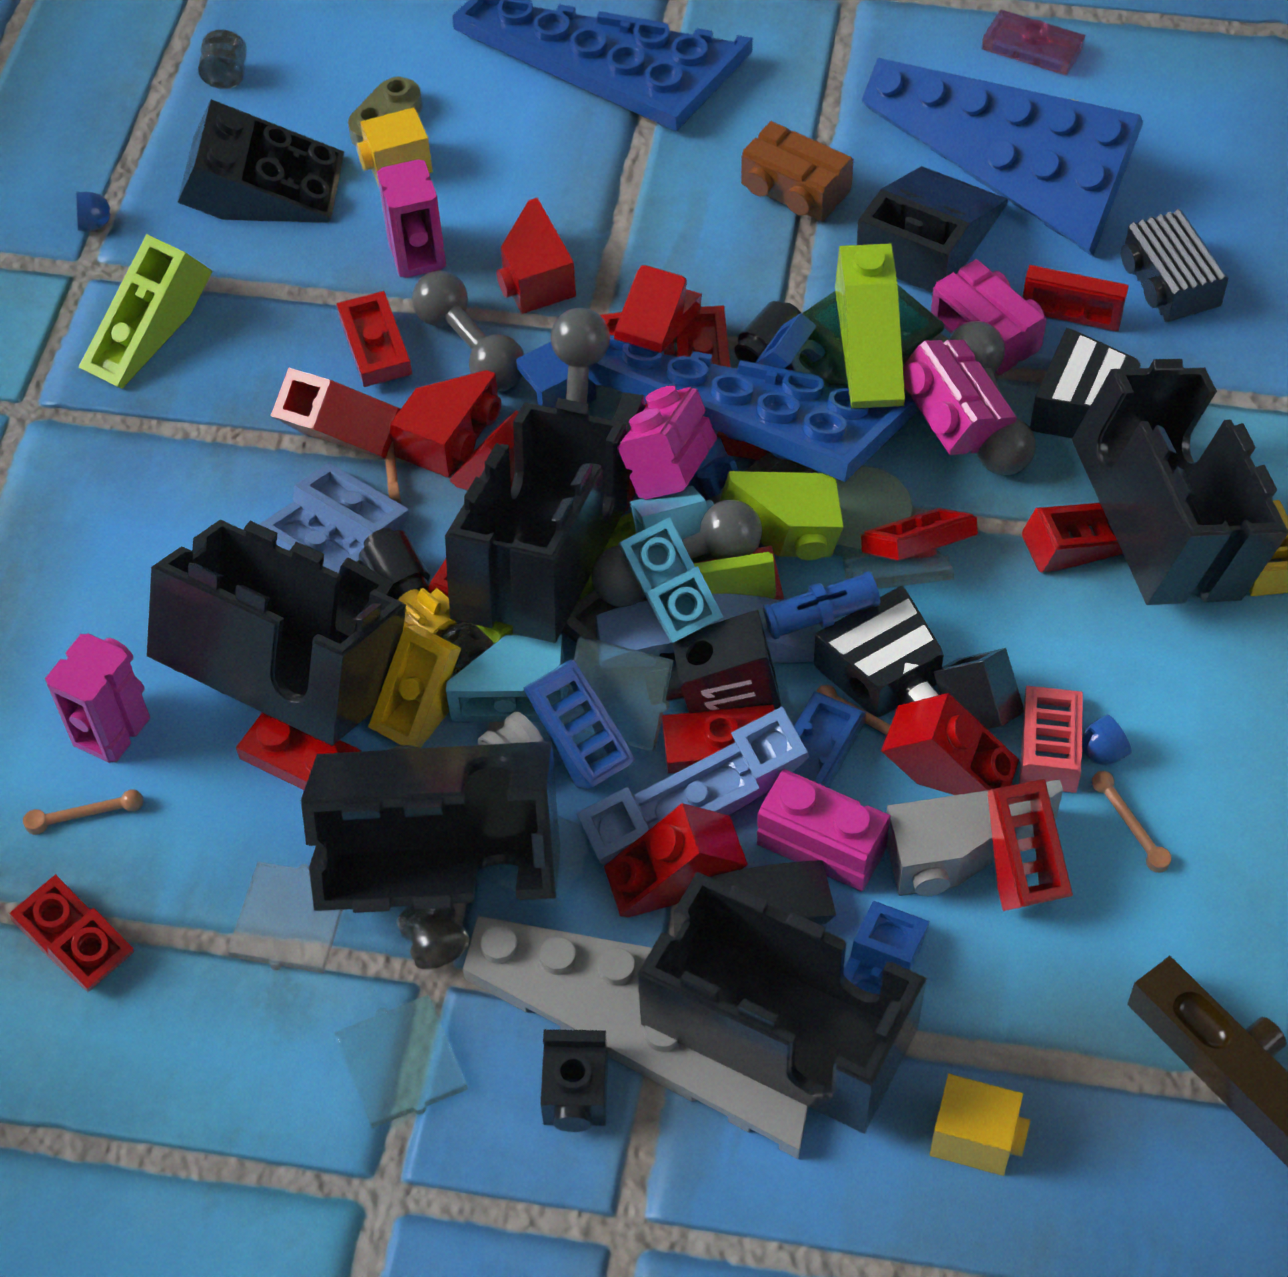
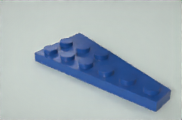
[452,0,753,131]
[862,58,1143,257]
[588,335,917,482]

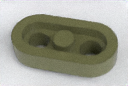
[348,77,422,146]

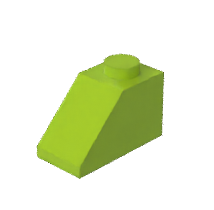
[719,471,843,560]

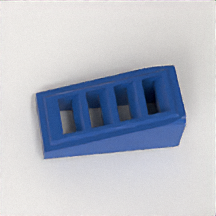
[523,660,635,789]

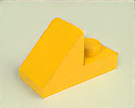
[368,624,462,749]

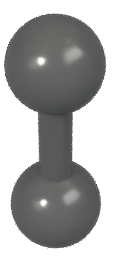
[412,271,525,392]
[550,308,610,404]
[949,321,1036,475]
[591,500,762,607]

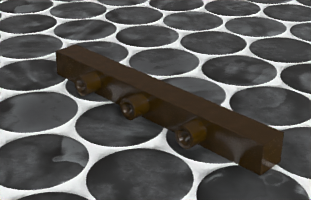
[1127,955,1288,1167]

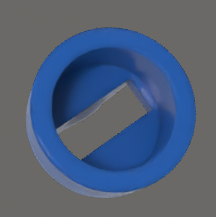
[76,192,110,231]
[1082,715,1132,766]

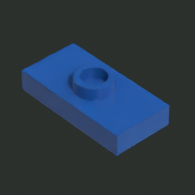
[770,691,866,790]

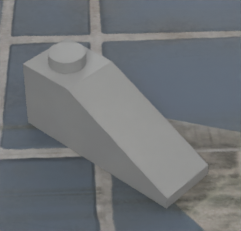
[887,780,1063,896]

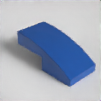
[843,900,930,994]

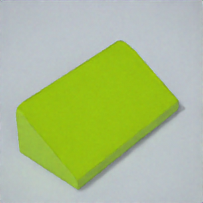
[694,552,776,599]

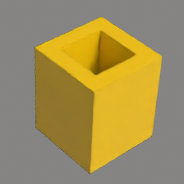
[356,107,433,186]
[929,1073,1031,1176]

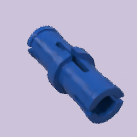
[763,571,881,640]

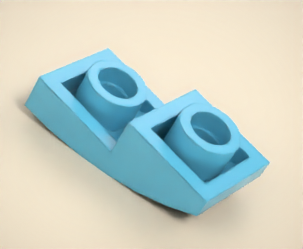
[618,517,723,643]

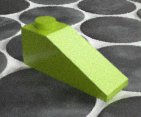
[79,234,213,389]
[835,244,905,408]

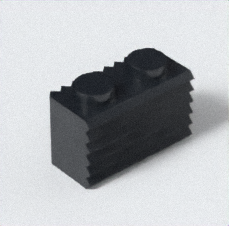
[1121,209,1229,322]

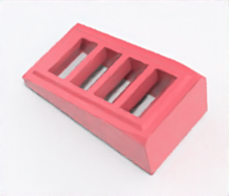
[1019,685,1083,793]

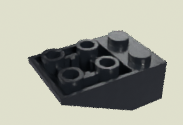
[177,99,345,223]
[857,166,1008,293]

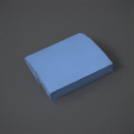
[259,463,409,573]

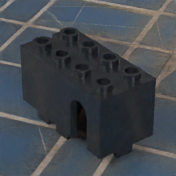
[1072,359,1288,605]
[445,398,627,643]
[146,520,406,746]
[301,741,560,913]
[637,872,927,1134]

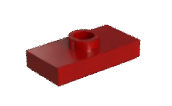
[1022,265,1129,332]
[860,508,978,560]
[662,705,775,773]

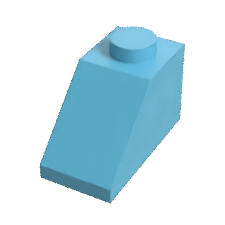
[446,635,564,722]

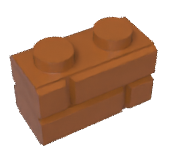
[741,121,854,222]

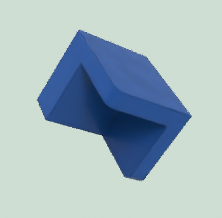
[516,342,596,408]

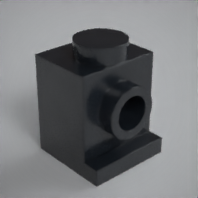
[540,1029,608,1132]

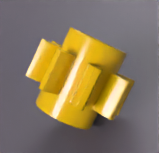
[398,588,458,642]

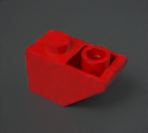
[271,368,400,459]
[390,370,502,478]
[881,693,1019,795]
[604,803,748,918]

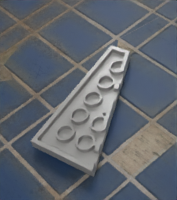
[463,916,808,1160]

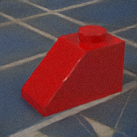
[497,197,576,314]

